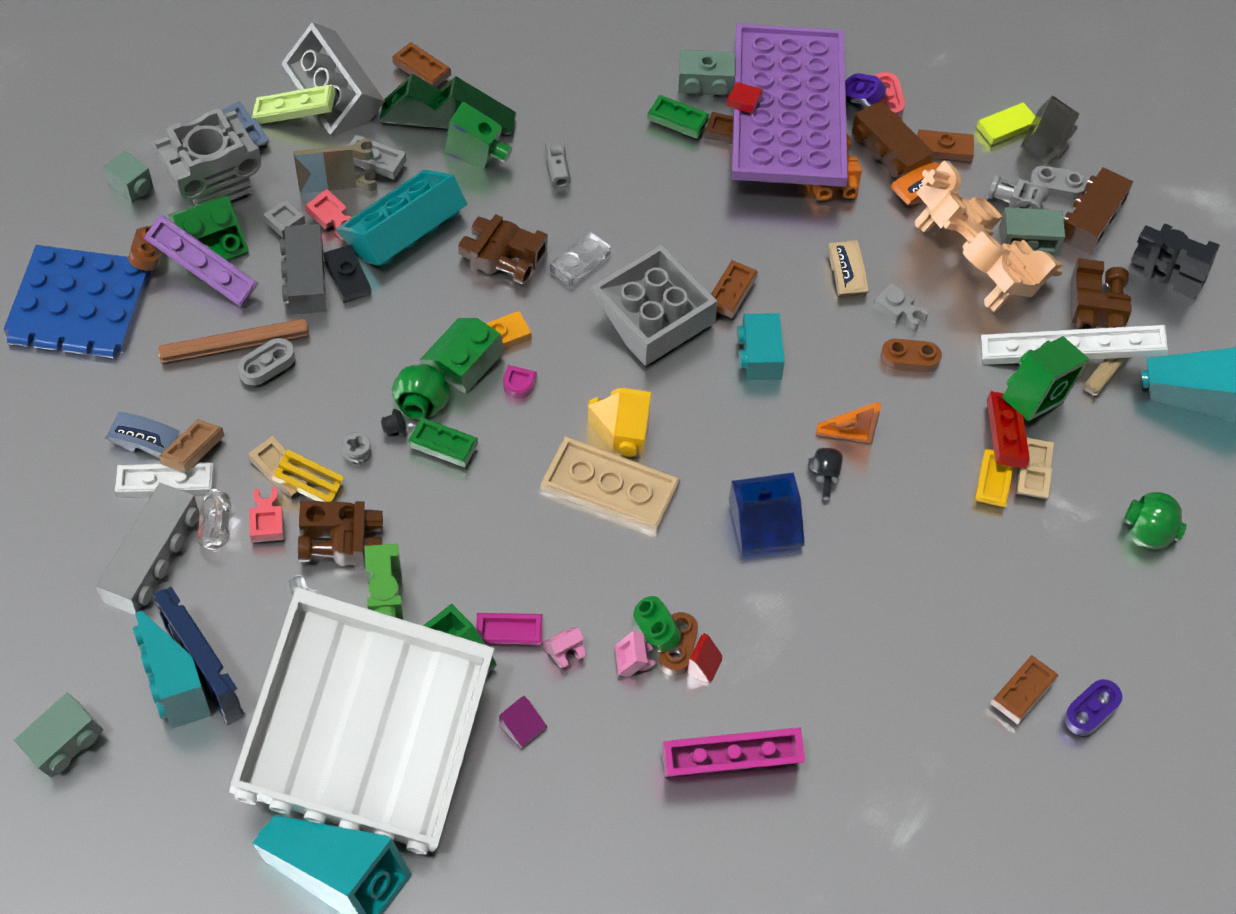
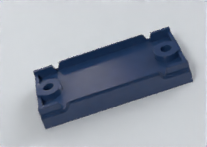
[153,587,245,726]

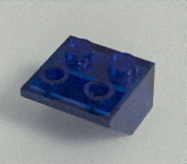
[729,472,805,555]

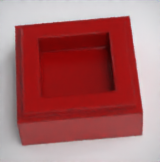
[726,82,763,114]

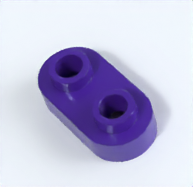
[845,73,886,106]
[1064,679,1122,736]

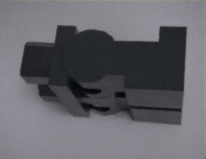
[1131,223,1220,300]

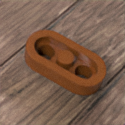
[128,226,162,271]
[880,339,942,373]
[658,612,698,676]

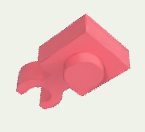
[305,189,352,240]
[249,487,284,542]

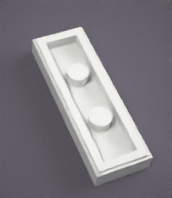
[115,463,215,498]

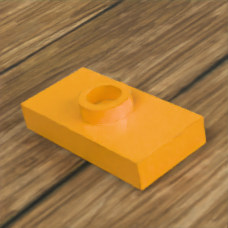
[486,311,532,349]

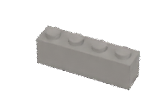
[96,483,199,615]

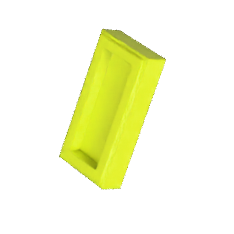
[976,102,1039,146]

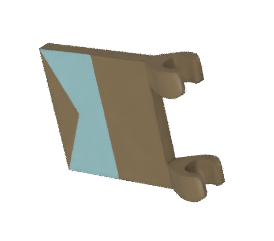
[293,139,377,194]

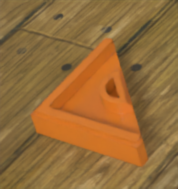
[816,402,881,443]

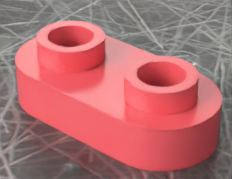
[875,72,905,118]

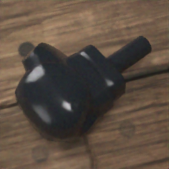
[808,448,843,500]

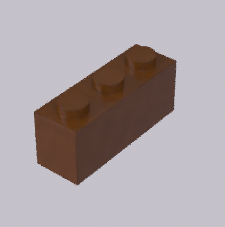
[851,100,934,179]
[1063,167,1134,255]

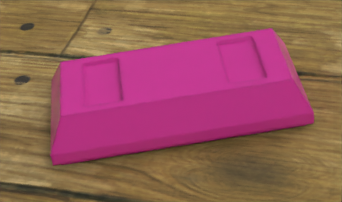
[476,613,543,645]

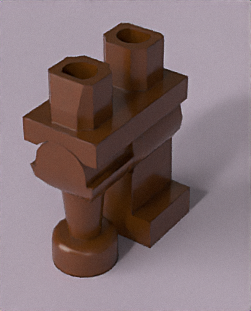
[458,214,548,285]
[1071,258,1132,329]
[298,501,383,568]

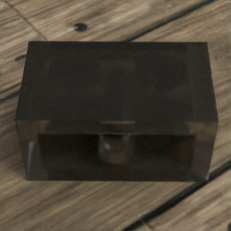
[1020,95,1080,165]

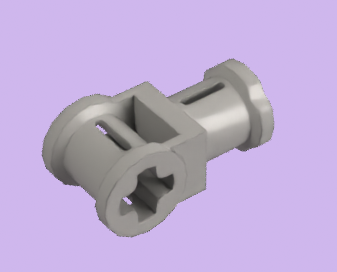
[987,175,1049,209]

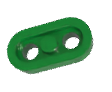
[633,596,681,652]

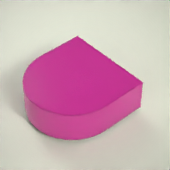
[503,365,537,399]

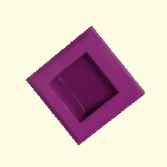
[499,696,547,749]

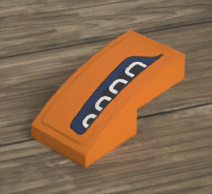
[891,162,940,205]

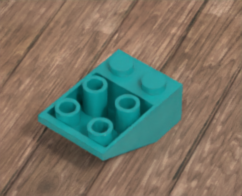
[132,611,211,729]

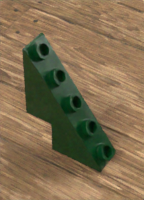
[379,74,516,134]

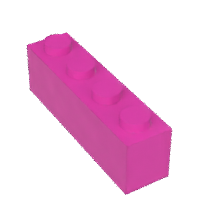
[661,727,805,778]

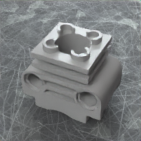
[154,107,261,204]

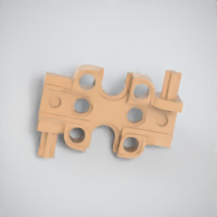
[914,160,1063,312]

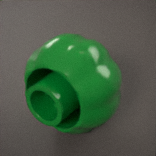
[391,364,450,419]
[1124,492,1187,550]

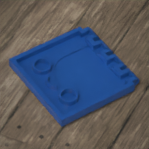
[4,245,152,358]

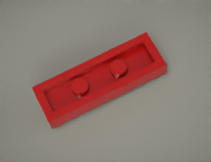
[987,391,1030,469]

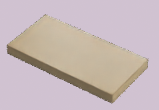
[540,436,680,533]

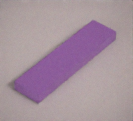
[144,214,259,307]

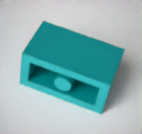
[737,313,785,380]

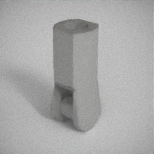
[545,141,571,189]

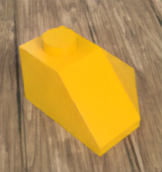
[587,387,652,457]

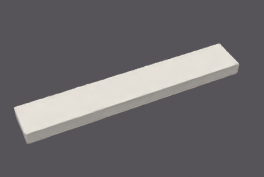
[981,325,1168,365]

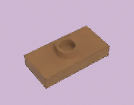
[159,419,224,473]

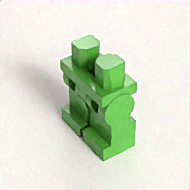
[365,544,404,620]

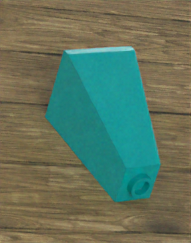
[1141,347,1236,422]
[252,815,412,914]

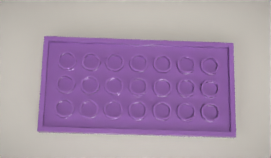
[732,24,848,187]

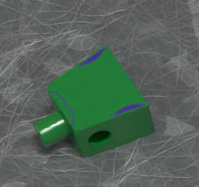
[444,102,512,168]

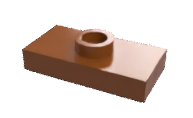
[392,42,451,87]
[917,129,974,162]
[711,260,758,318]
[991,655,1059,724]

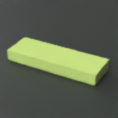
[252,84,336,124]

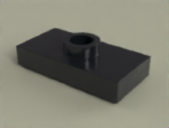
[323,244,371,302]

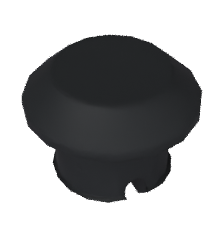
[381,409,407,435]

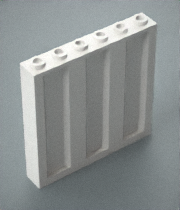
[229,587,494,855]

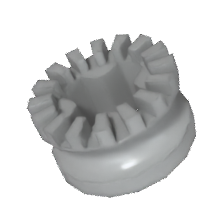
[342,432,371,464]

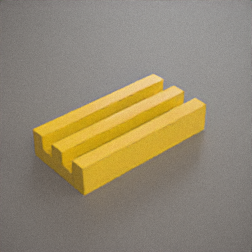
[272,449,344,502]

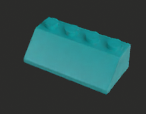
[336,169,468,266]

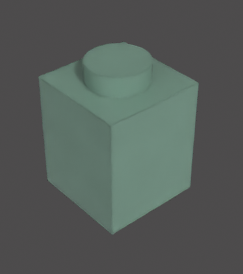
[104,150,153,203]

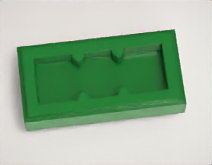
[647,95,710,139]
[408,417,478,468]

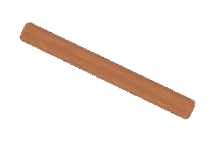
[158,318,309,363]

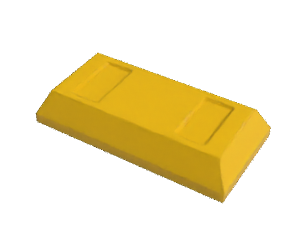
[975,448,1014,508]

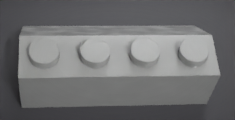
[281,22,385,136]

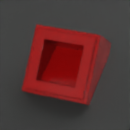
[688,633,723,683]

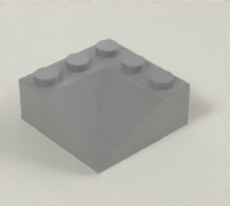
[591,245,718,366]

